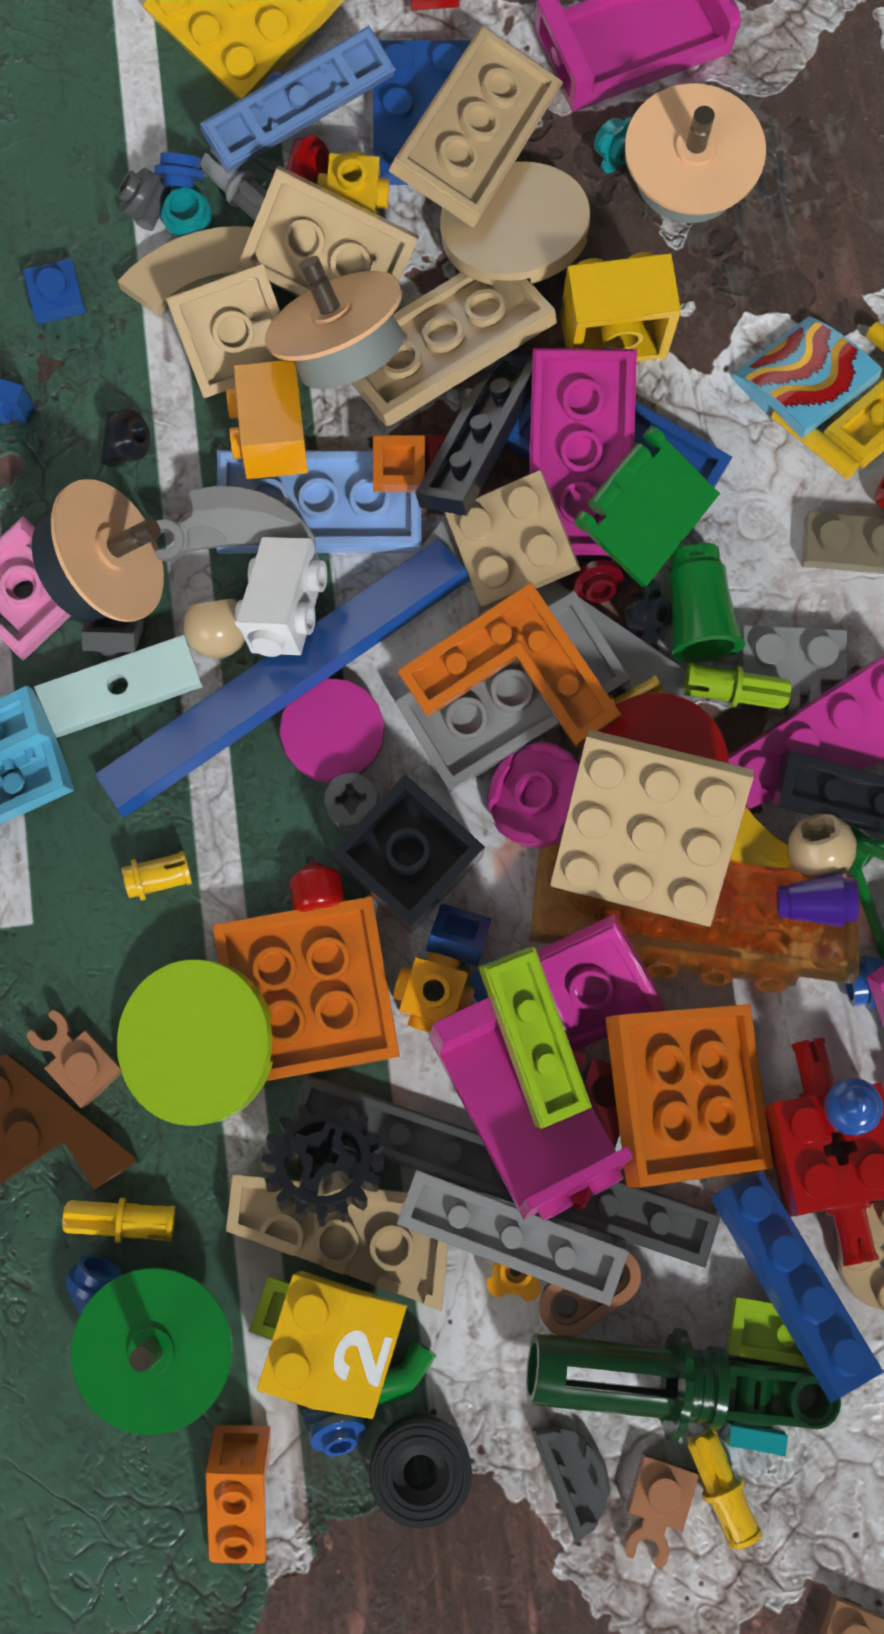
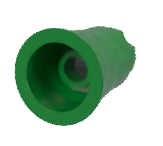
[669,542,745,663]

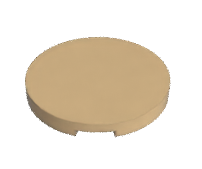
[440,162,590,285]

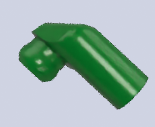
[378,1339,437,1405]

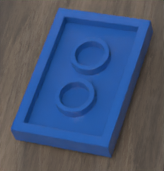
[373,40,471,185]

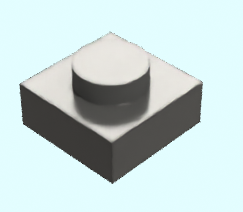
[81,617,144,657]

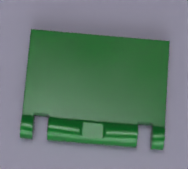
[574,426,720,587]

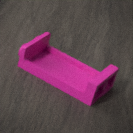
[535,0,741,112]

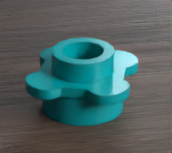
[594,116,633,173]

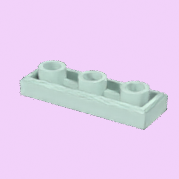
[34,635,203,738]

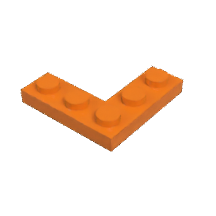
[397,582,621,747]

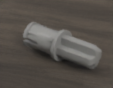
[200,149,267,221]

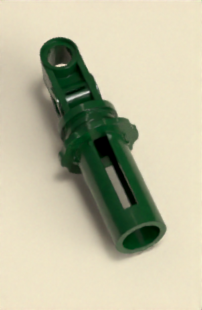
[526,1328,841,1441]

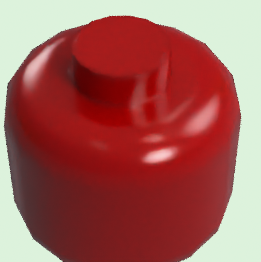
[289,862,345,912]

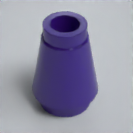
[776,873,859,927]

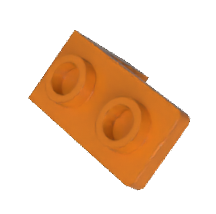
[206,1425,271,1564]

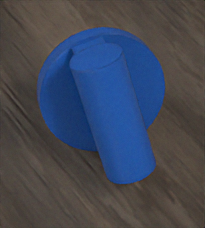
[303,1407,366,1457]

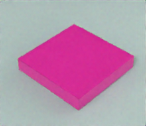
[537,914,666,1051]

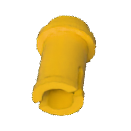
[121,851,192,901]

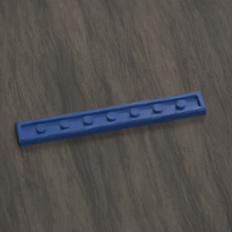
[95,539,470,818]

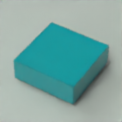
[719,1420,788,1456]

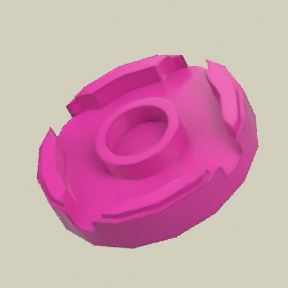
[280,678,385,783]
[487,742,580,849]

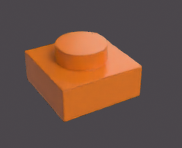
[373,435,425,492]

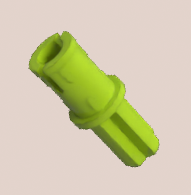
[683,662,791,709]

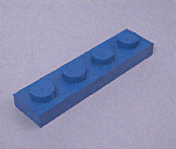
[711,1170,884,1403]

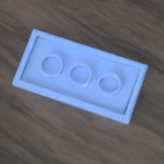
[216,450,422,554]

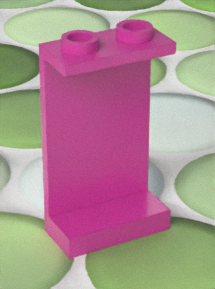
[429,997,633,1221]

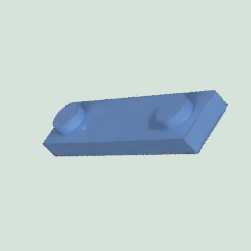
[200,25,396,174]

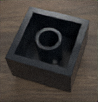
[330,774,485,934]

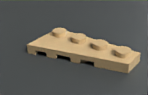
[226,1174,448,1311]

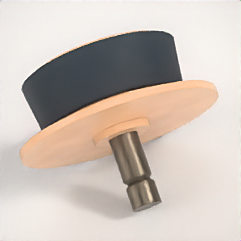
[32,479,164,622]

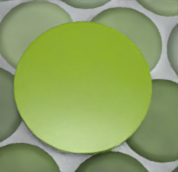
[117,960,273,1126]

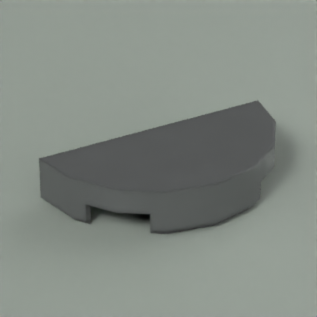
[532,1425,611,1543]

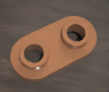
[538,1253,641,1337]

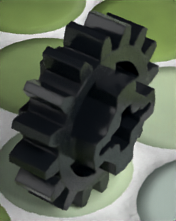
[261,1101,384,1227]

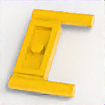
[771,322,884,479]

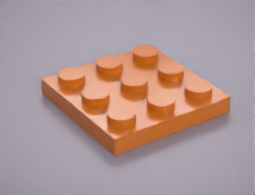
[212,896,400,1082]
[605,1004,773,1188]

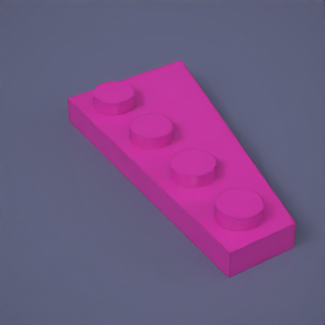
[728,654,884,809]

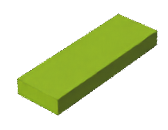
[478,947,592,1129]

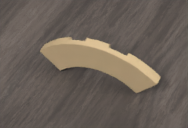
[117,226,299,317]

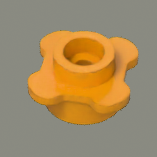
[486,1262,541,1301]

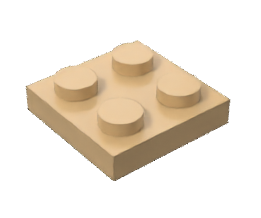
[166,263,283,398]
[445,470,581,611]

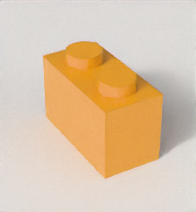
[226,360,308,480]

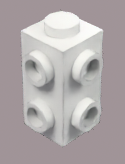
[235,537,327,657]

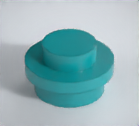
[161,187,212,238]

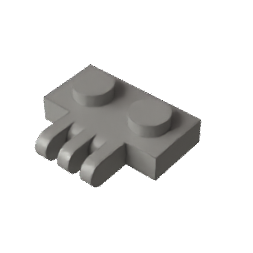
[739,625,847,716]

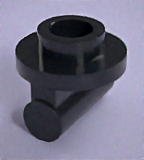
[101,409,150,467]

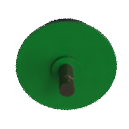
[71,1268,233,1436]

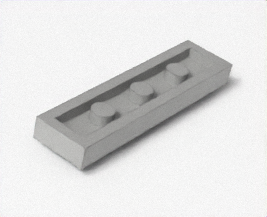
[397,1170,629,1306]

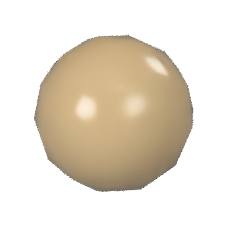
[183,598,245,659]
[788,814,857,879]

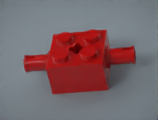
[765,1037,884,1266]

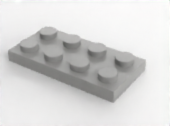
[394,591,630,793]

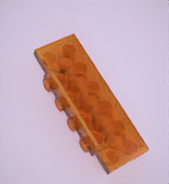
[529,842,859,993]

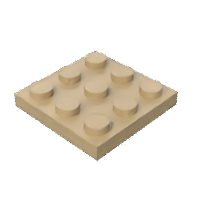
[550,729,754,927]

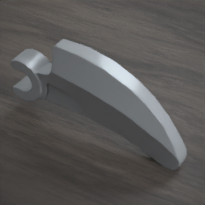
[155,486,316,562]

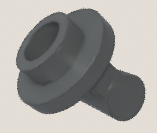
[116,167,172,231]

